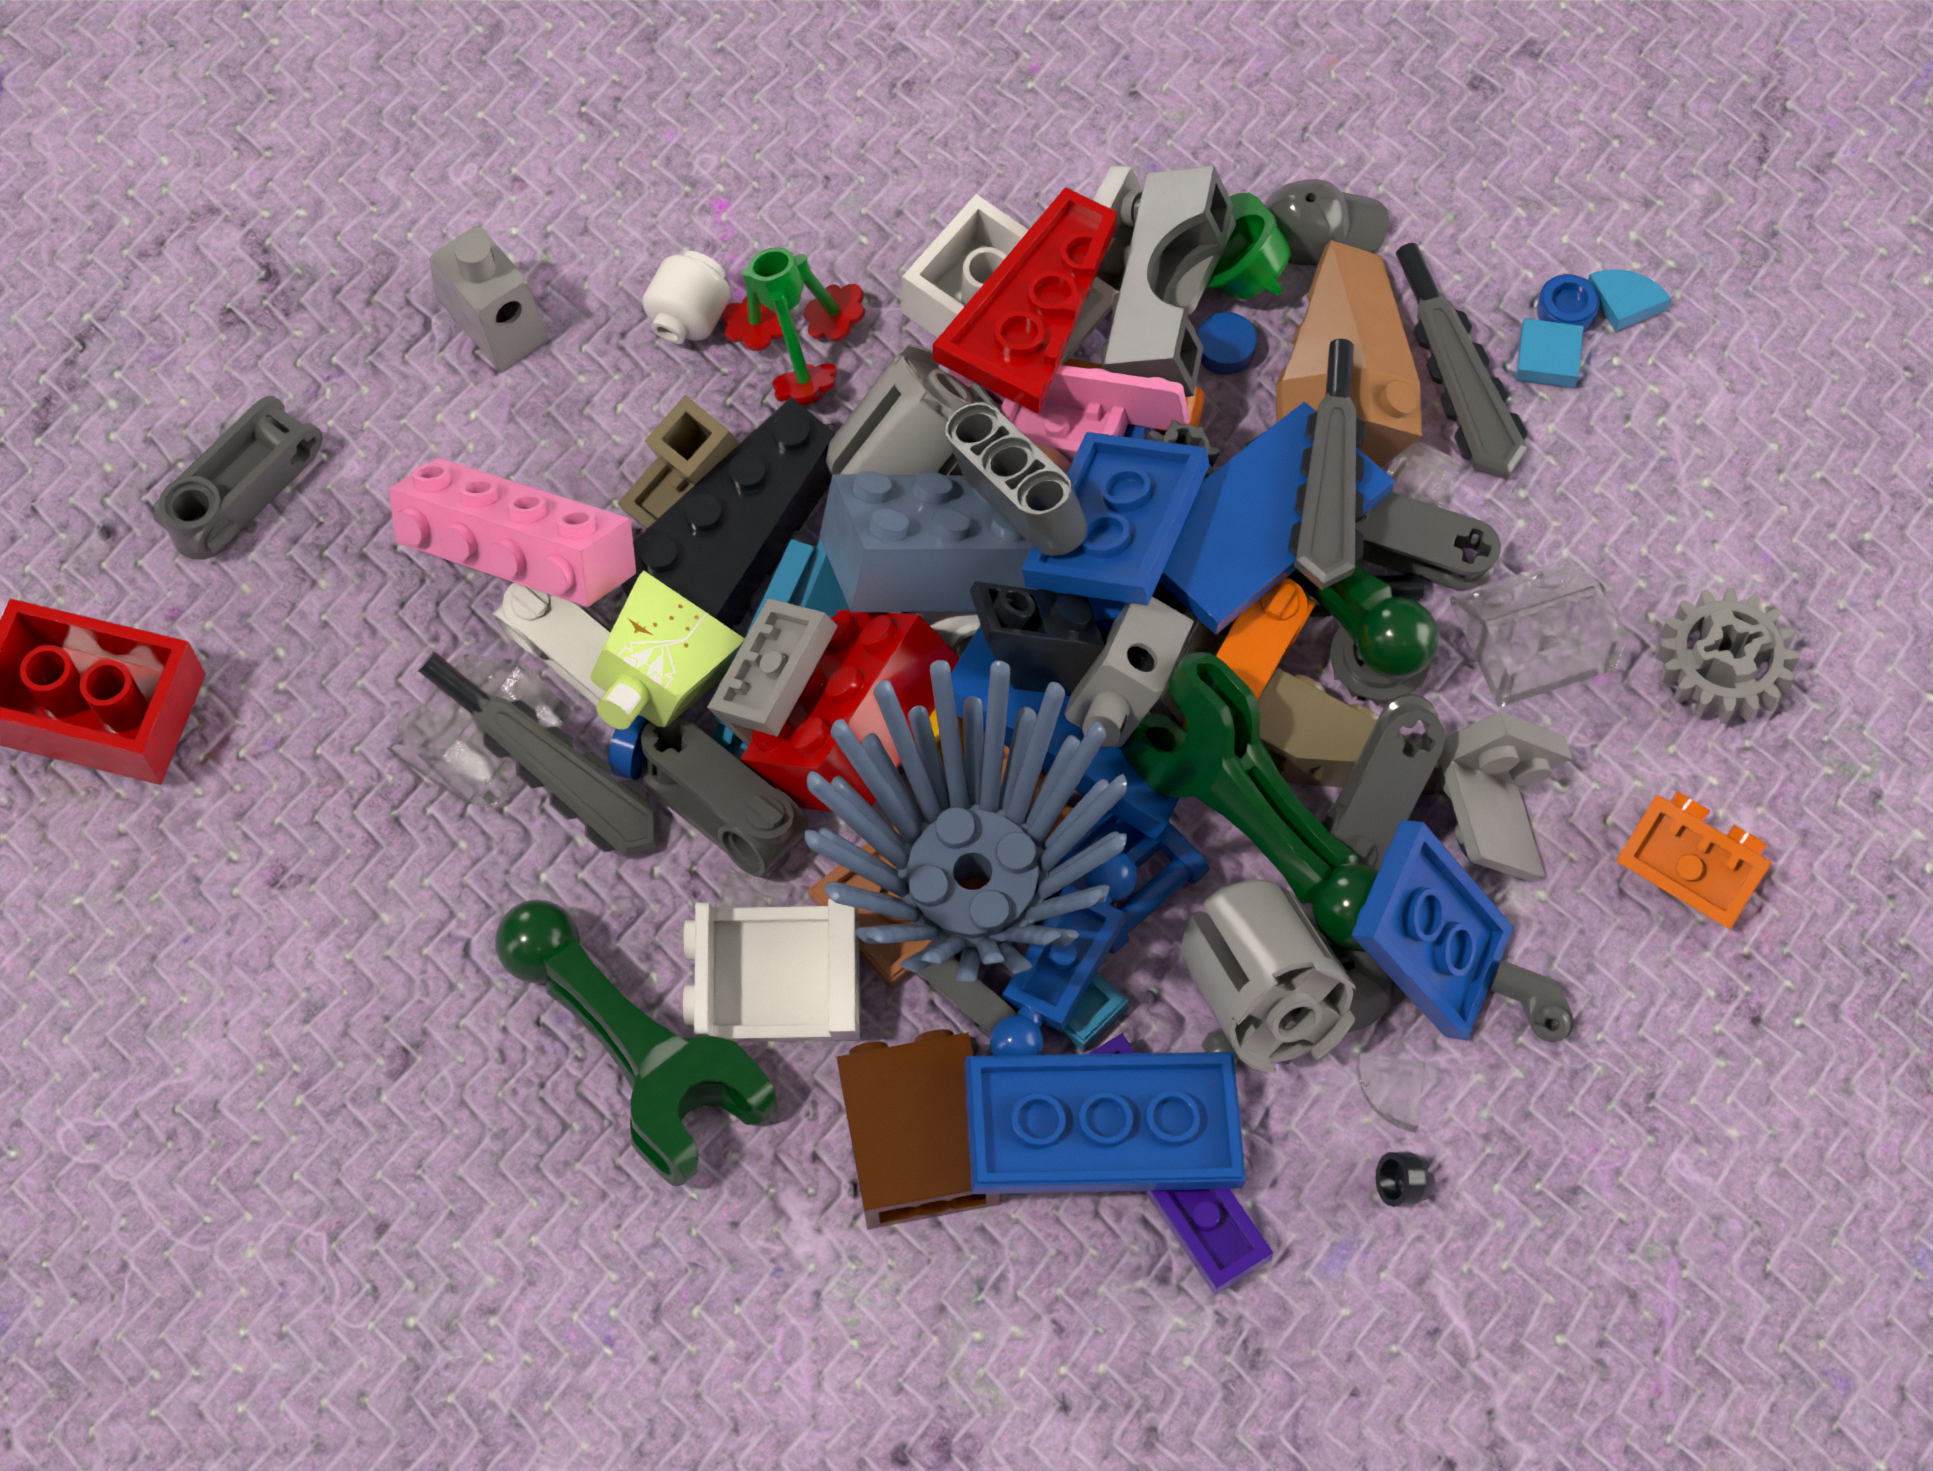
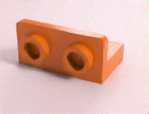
[1616,790,1773,930]

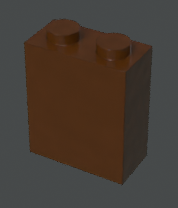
[836,1029,1000,1230]

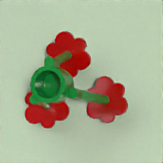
[721,247,866,405]

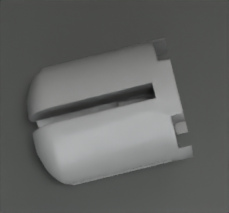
[826,344,999,475]
[1181,879,1356,1073]

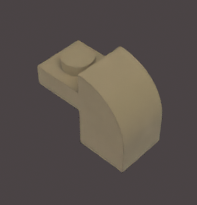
[617,395,739,529]

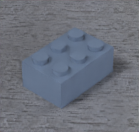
[819,471,1038,612]

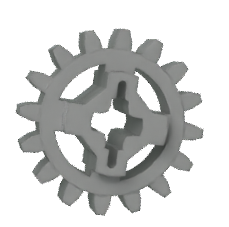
[1656,588,1800,724]

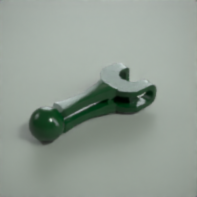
[1245,433,1439,679]
[1121,652,1379,949]
[495,899,777,1186]

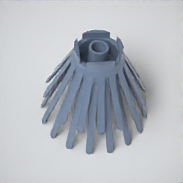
[805,660,1127,982]

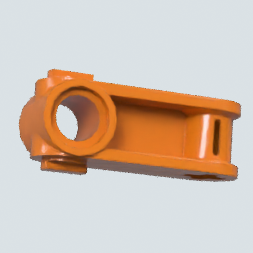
[1182,578,1316,730]

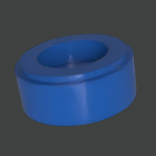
[1537,274,1600,333]
[1197,312,1257,375]
[608,715,649,780]

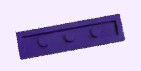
[1088,1033,1273,1296]

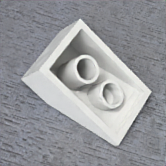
[901,194,1120,365]

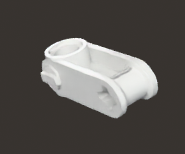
[492,583,641,716]

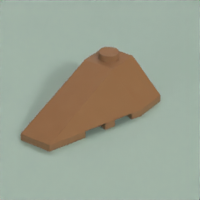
[1276,240,1422,468]

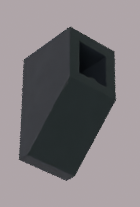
[969,581,1105,696]

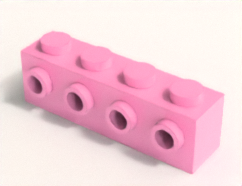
[388,458,636,607]

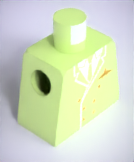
[590,570,745,730]

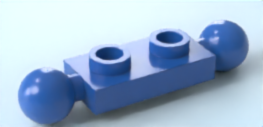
[990,852,1138,1056]

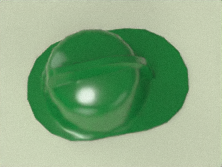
[1207,192,1291,301]

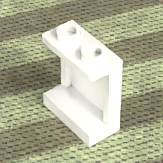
[683,899,860,1042]

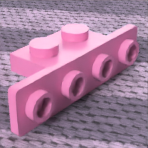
[948,364,1190,464]

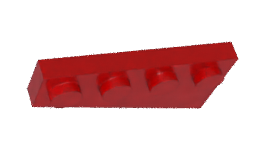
[933,187,1117,414]

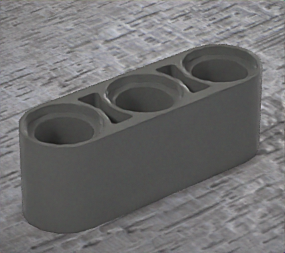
[945,402,1088,556]

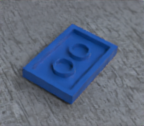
[1021,432,1210,606]
[1351,820,1514,1040]

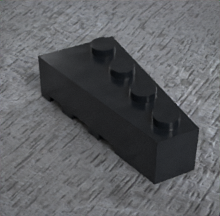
[622,397,835,629]

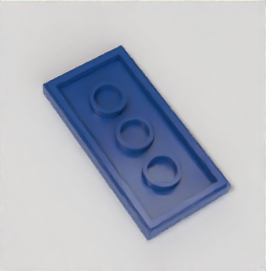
[1158,401,1395,635]
[951,625,1179,840]
[964,1052,1246,1194]

